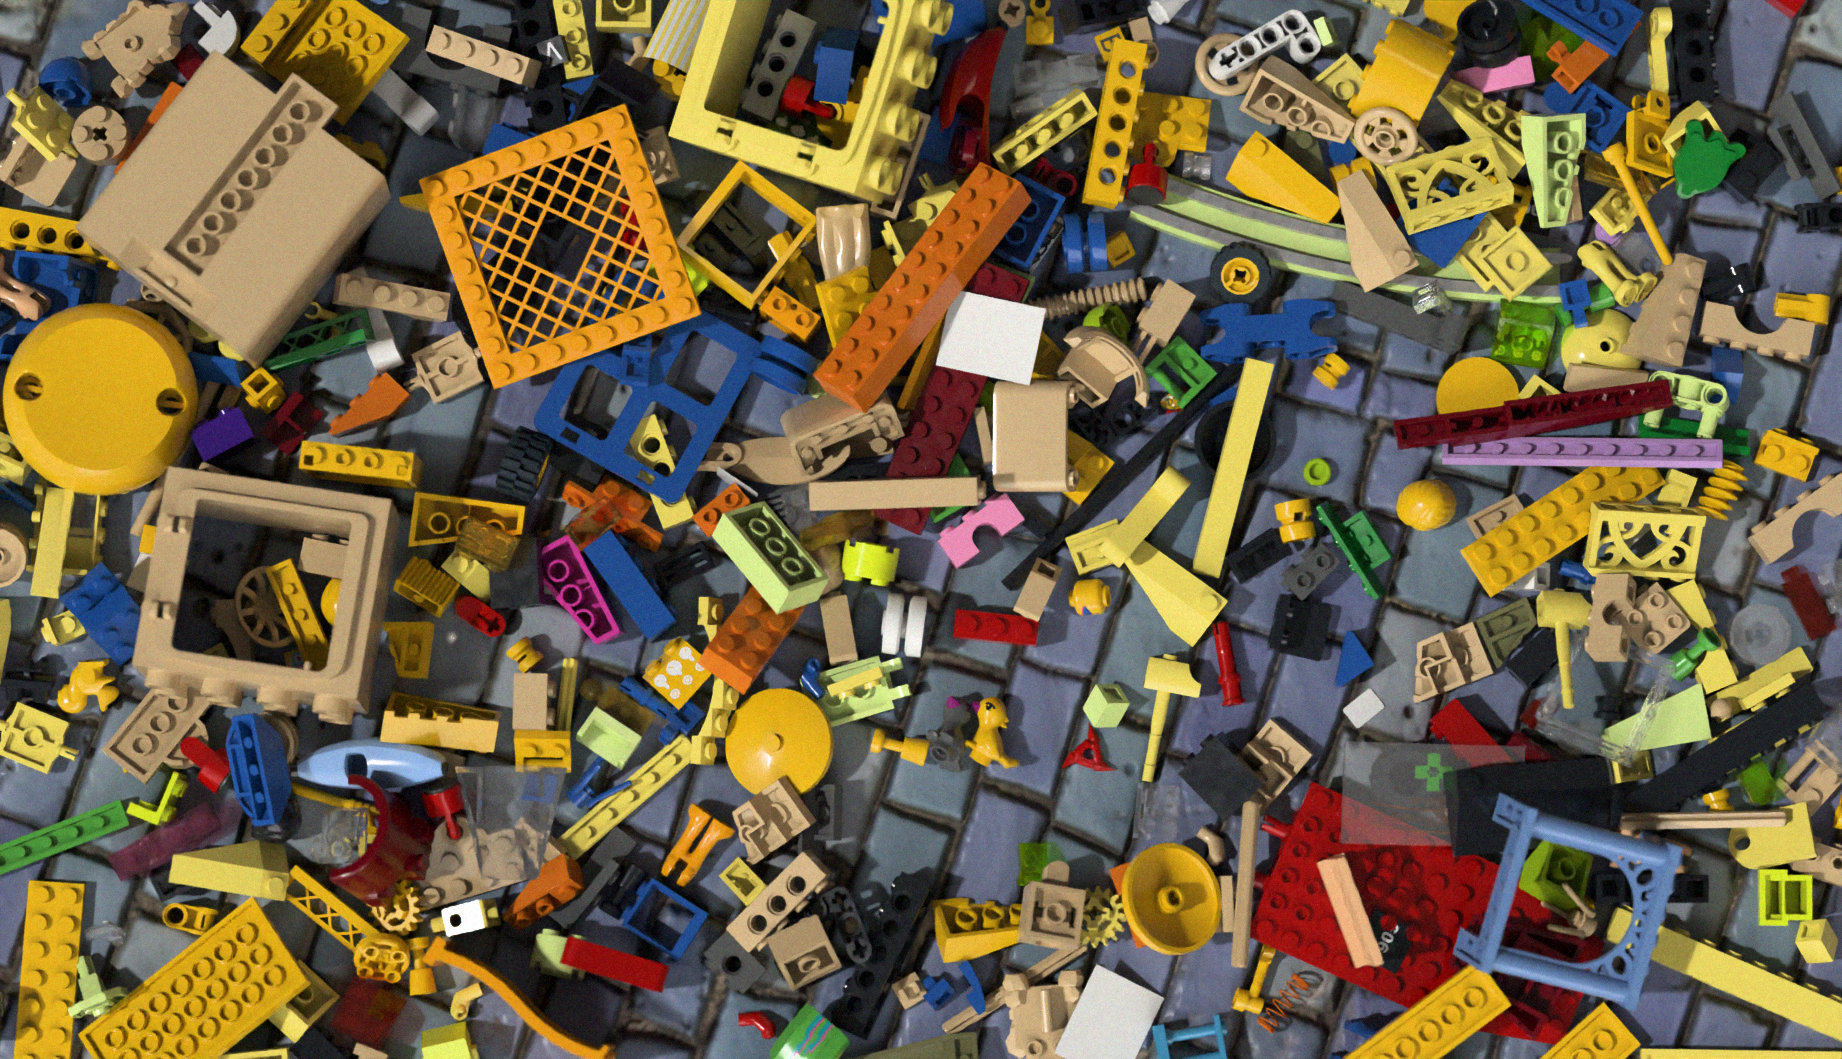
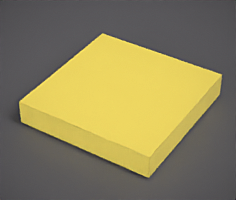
[1474,225,1553,302]

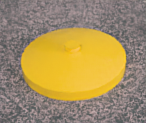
[725,688,834,796]
[1121,843,1222,955]

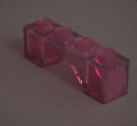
[107,802,223,882]

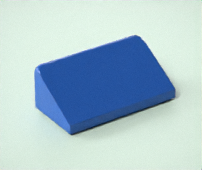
[188,352,248,387]

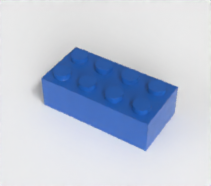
[583,530,678,643]

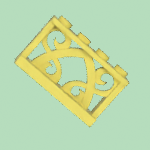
[1386,136,1514,235]
[1582,501,1706,582]

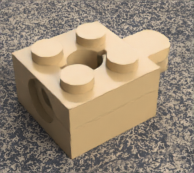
[1131,279,1196,363]
[1017,861,1086,951]

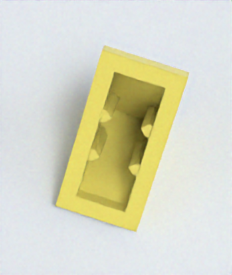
[1609,750,1654,784]
[719,856,768,907]

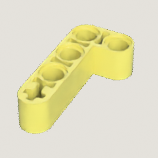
[1098,464,1192,568]

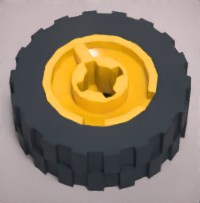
[1210,241,1271,304]

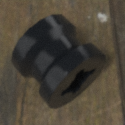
[1593,696,1623,721]

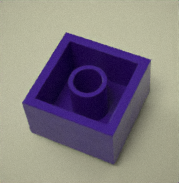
[189,406,261,466]

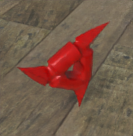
[1061,723,1115,771]

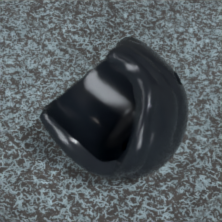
[251,796,302,844]

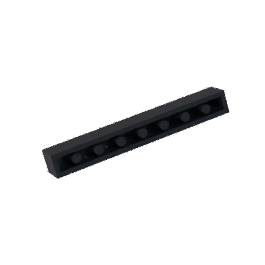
[1617,682,1828,813]

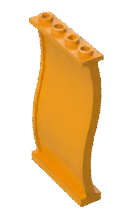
[422,936,617,1059]

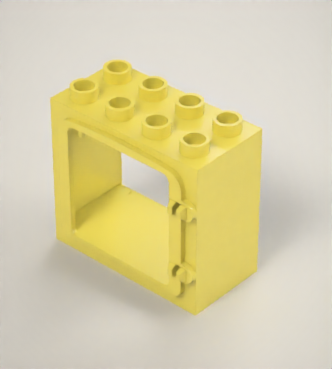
[668,0,954,204]

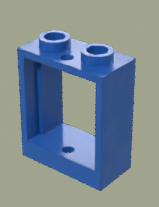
[621,878,709,961]

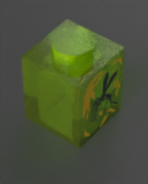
[1734,761,1779,806]

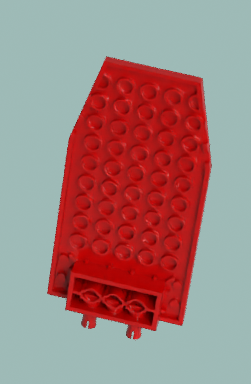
[1250,782,1605,1045]

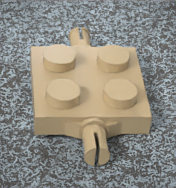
[403,331,485,405]

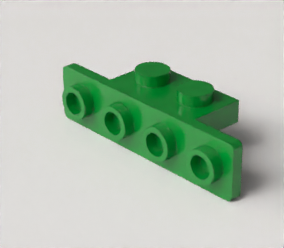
[1316,500,1394,600]

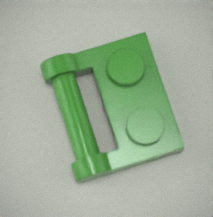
[1144,335,1217,409]

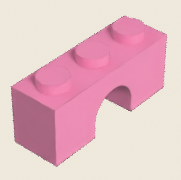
[938,493,1025,569]

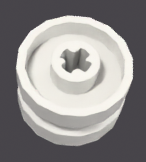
[881,593,927,658]

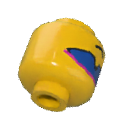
[1068,579,1111,616]

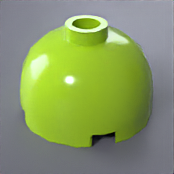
[1082,301,1132,349]

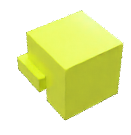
[1758,869,1813,926]
[421,1021,480,1059]

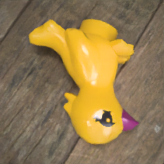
[964,696,1020,769]

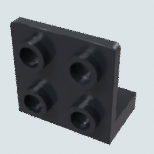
[1266,594,1332,661]

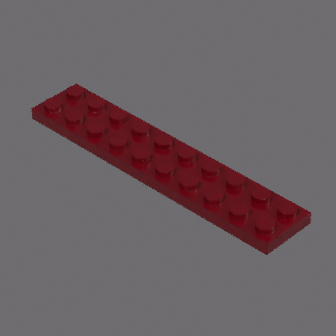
[870,261,1031,536]

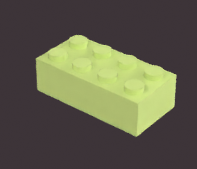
[712,501,830,614]

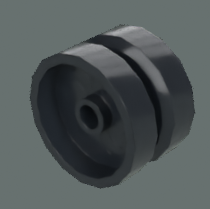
[1456,0,1524,69]

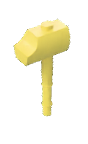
[1536,588,1592,709]
[1142,654,1201,782]

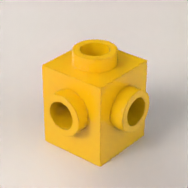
[241,366,287,415]

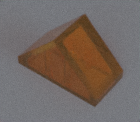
[563,496,623,552]

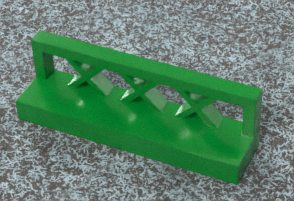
[264,308,376,373]
[1635,413,1750,459]

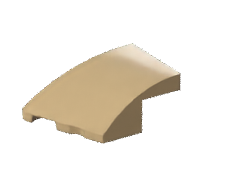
[1413,622,1495,704]
[1242,717,1314,818]
[732,776,816,867]

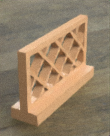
[1316,853,1384,968]

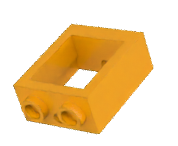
[759,286,822,348]

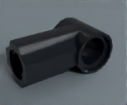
[1699,262,1757,303]

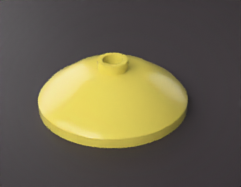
[1560,308,1642,371]

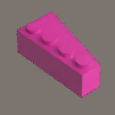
[542,533,626,645]

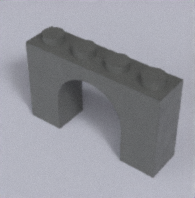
[390,5,514,99]

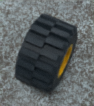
[496,426,553,502]

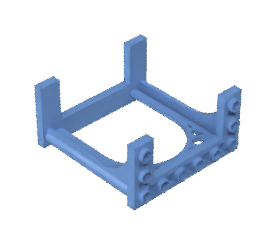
[1453,793,1683,1010]

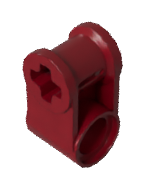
[1025,156,1077,202]

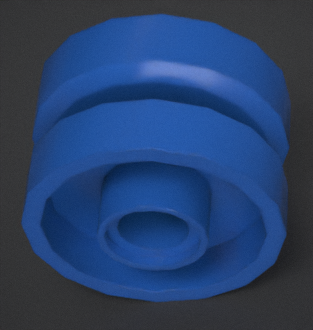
[1062,211,1107,274]
[748,335,819,397]

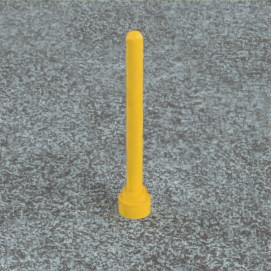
[1601,142,1673,265]

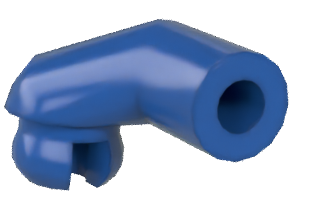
[801,658,827,701]

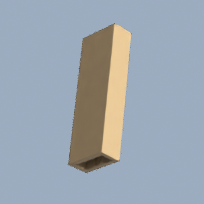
[809,475,986,511]

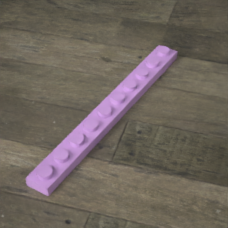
[1442,437,1723,468]

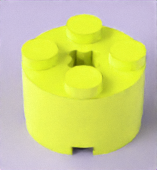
[840,539,900,587]

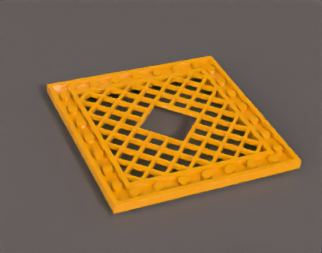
[418,104,702,389]

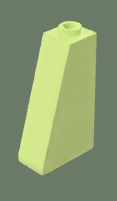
[1601,684,1712,756]

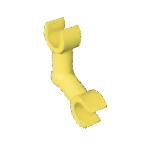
[305,301,342,339]

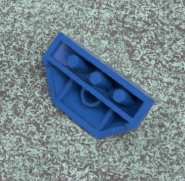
[226,713,292,826]

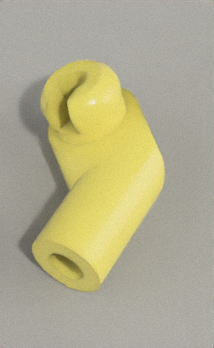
[450,982,484,1021]

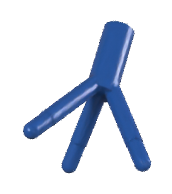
[0,479,36,514]

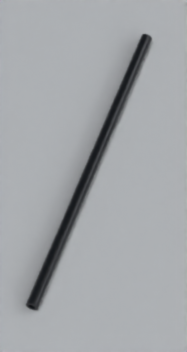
[1001,349,1265,591]

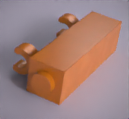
[1546,21,1642,95]

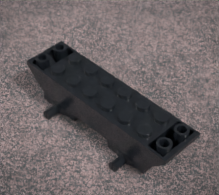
[507,57,662,274]

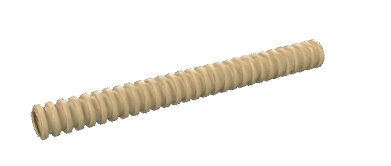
[920,277,1147,344]

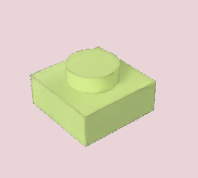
[1313,17,1340,48]

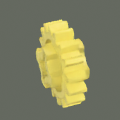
[1080,886,1127,948]

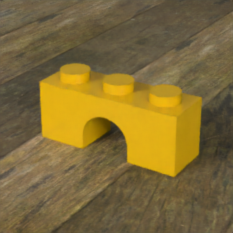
[240,0,315,68]

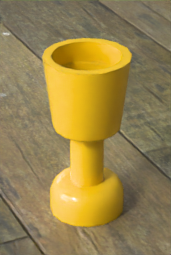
[870,728,930,767]
[404,937,437,996]

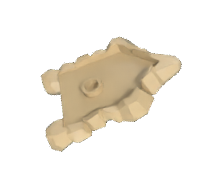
[81,0,189,99]
[1002,969,1084,1059]

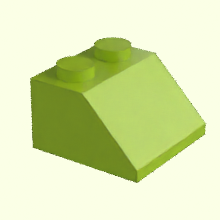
[1518,840,1593,911]

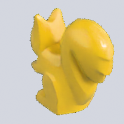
[57,659,119,714]

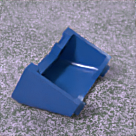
[871,0,988,48]
[0,251,100,362]

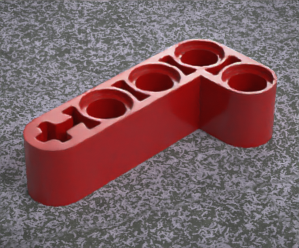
[560,936,670,993]

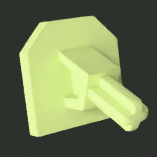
[68,955,129,1018]

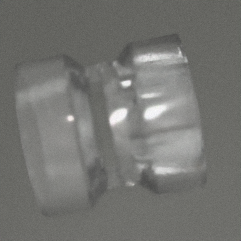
[1181,151,1212,181]

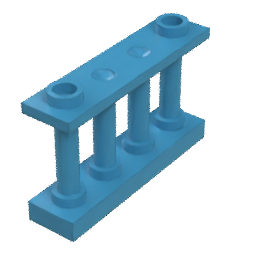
[1152,1014,1228,1059]

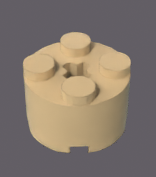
[71,106,132,166]

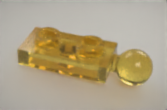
[1584,151,1661,196]
[580,678,656,738]

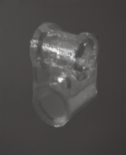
[1609,229,1661,276]

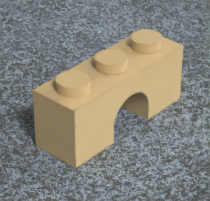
[1585,573,1637,662]

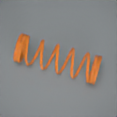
[1256,973,1310,1034]

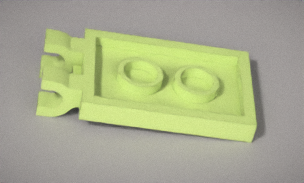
[799,655,912,727]

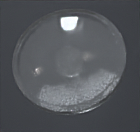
[378,611,490,706]

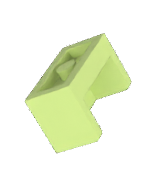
[576,707,642,771]

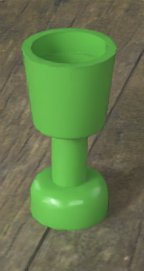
[1554,281,1615,327]
[1663,627,1721,682]

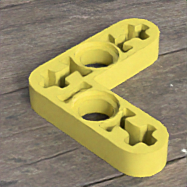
[1645,6,1672,94]

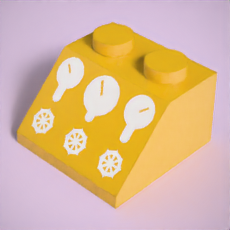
[642,636,712,710]

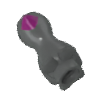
[926,696,972,773]

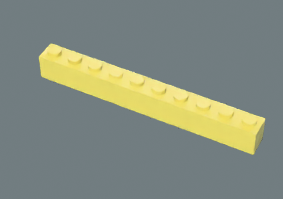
[1602,905,1842,1042]

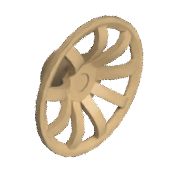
[234,566,295,648]

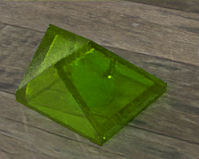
[1518,15,1579,84]

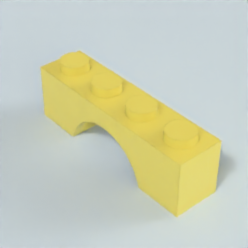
[1665,579,1739,695]

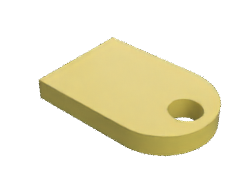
[1728,802,1817,869]

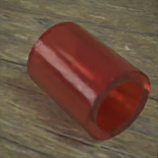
[1519,699,1549,730]

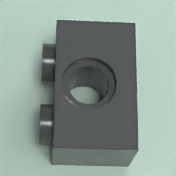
[704,931,767,994]

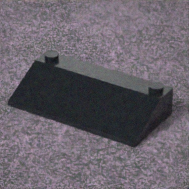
[1443,757,1613,857]

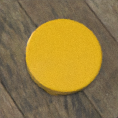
[354,933,410,983]

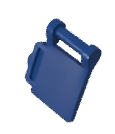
[1396,177,1489,269]

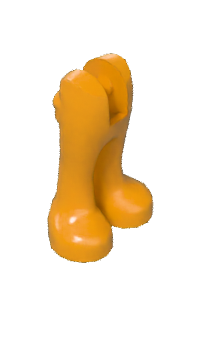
[661,802,736,887]

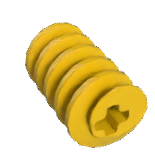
[1695,459,1748,520]

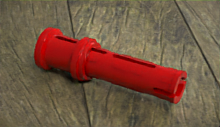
[1211,621,1246,707]

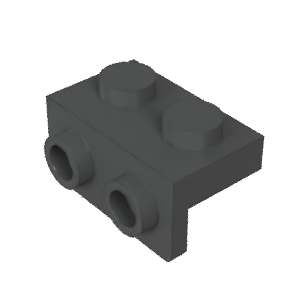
[1280,542,1340,600]

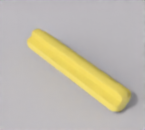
[555,658,578,731]

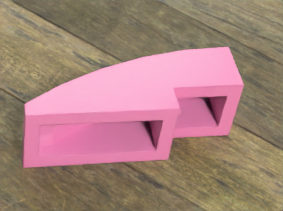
[1445,55,1535,96]

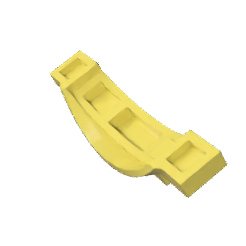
[690,597,739,765]

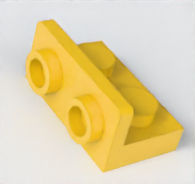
[1752,428,1820,483]

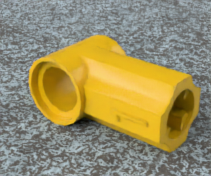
[1773,292,1831,326]

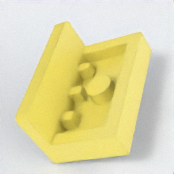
[1589,177,1653,236]

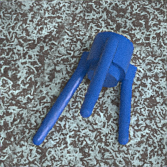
[566,756,632,809]

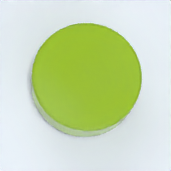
[1303,458,1331,487]

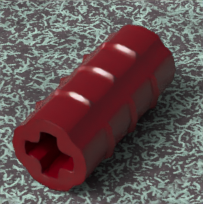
[1503,729,1559,764]

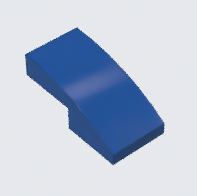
[619,333,652,387]

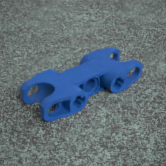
[1199,299,1338,364]

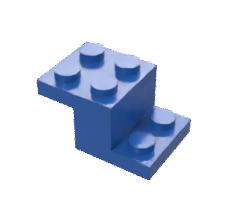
[58,561,141,666]

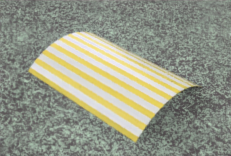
[642,0,710,74]

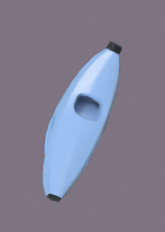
[289,737,449,789]

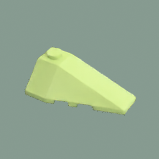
[1521,113,1586,228]

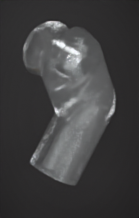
[84,921,126,946]

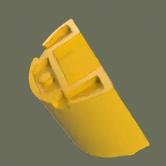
[1347,18,1458,139]

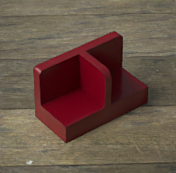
[260,390,323,456]

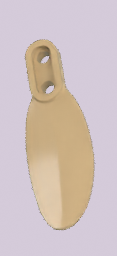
[697,437,851,485]

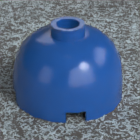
[38,56,94,108]

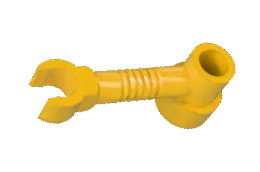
[1231,944,1276,1015]

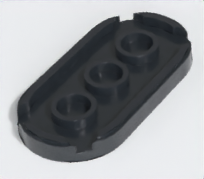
[451,248,546,337]

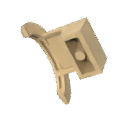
[1052,325,1149,408]

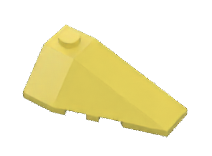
[168,840,289,901]

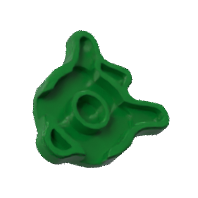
[1672,119,1746,199]

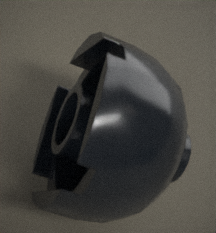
[1041,123,1094,174]

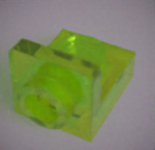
[1016,842,1048,886]

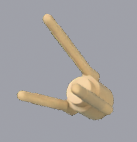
[1541,882,1597,939]

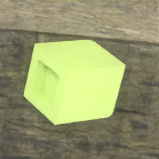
[1083,684,1130,727]

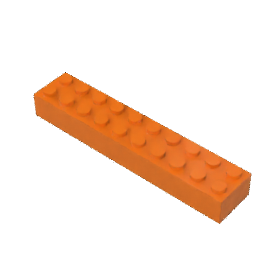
[814,162,1032,414]

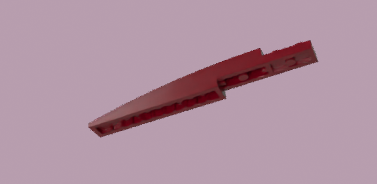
[1393,379,1673,450]

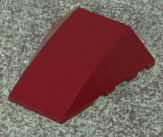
[1447,914,1587,1041]

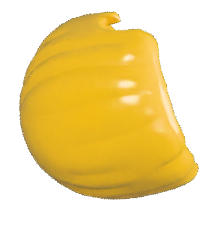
[1396,479,1457,531]

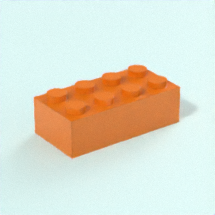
[698,585,807,695]

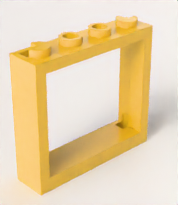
[676,160,817,310]
[299,440,424,491]

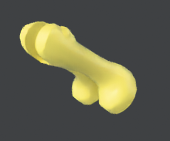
[1577,240,1657,307]

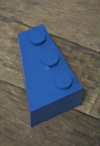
[813,26,860,105]

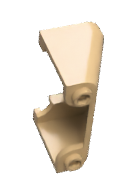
[993,380,1079,492]
[780,388,905,477]

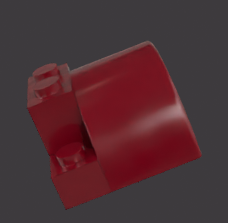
[330,774,435,907]

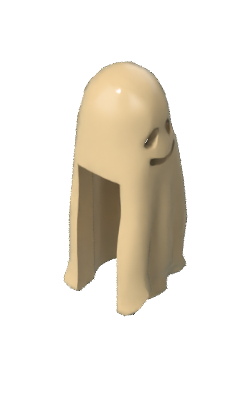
[814,203,871,280]

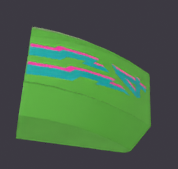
[769,1003,850,1059]

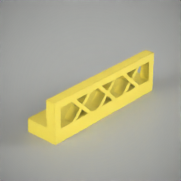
[30,487,75,599]

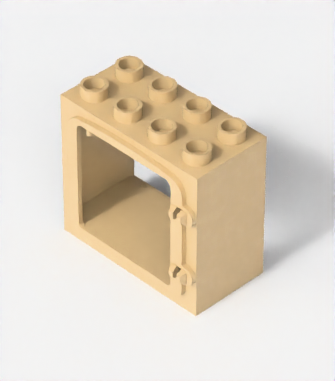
[132,466,402,725]

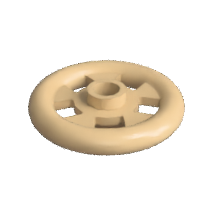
[1195,33,1259,96]
[1354,107,1418,166]

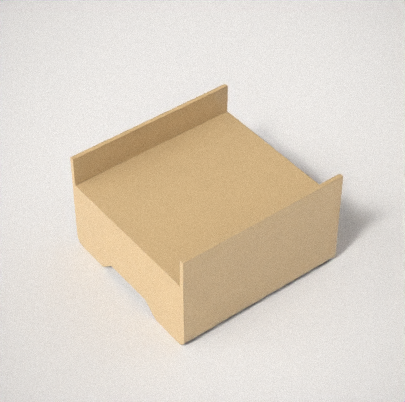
[75,49,391,370]

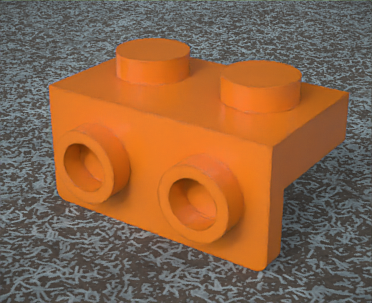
[692,482,751,538]

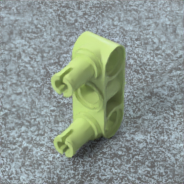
[1643,371,1730,439]

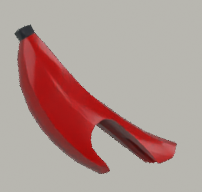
[938,20,1010,173]

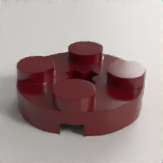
[949,120,982,176]

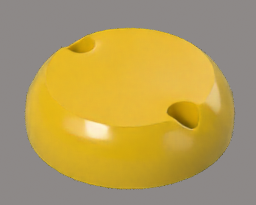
[3,303,199,496]

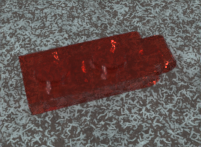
[1781,565,1836,642]

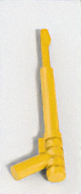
[291,782,379,835]

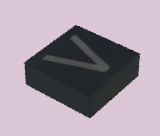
[536,35,572,71]

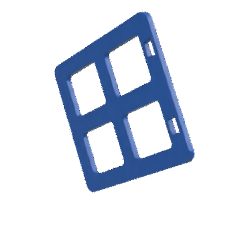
[534,269,762,503]

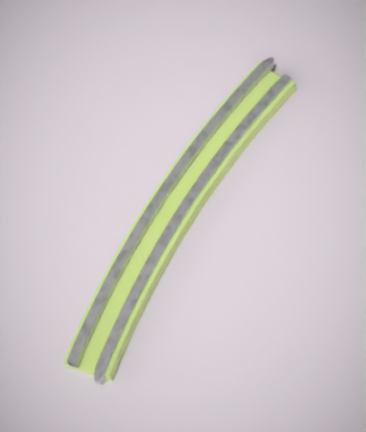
[1122,173,1572,305]

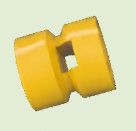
[1329,156,1377,198]
[1274,498,1317,544]

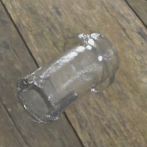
[1009,92,1045,120]

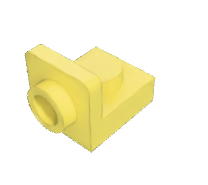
[41,610,88,647]

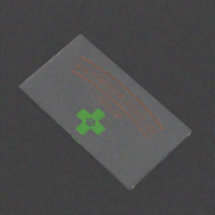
[1340,742,1526,846]

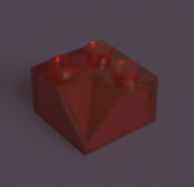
[329,975,408,1051]

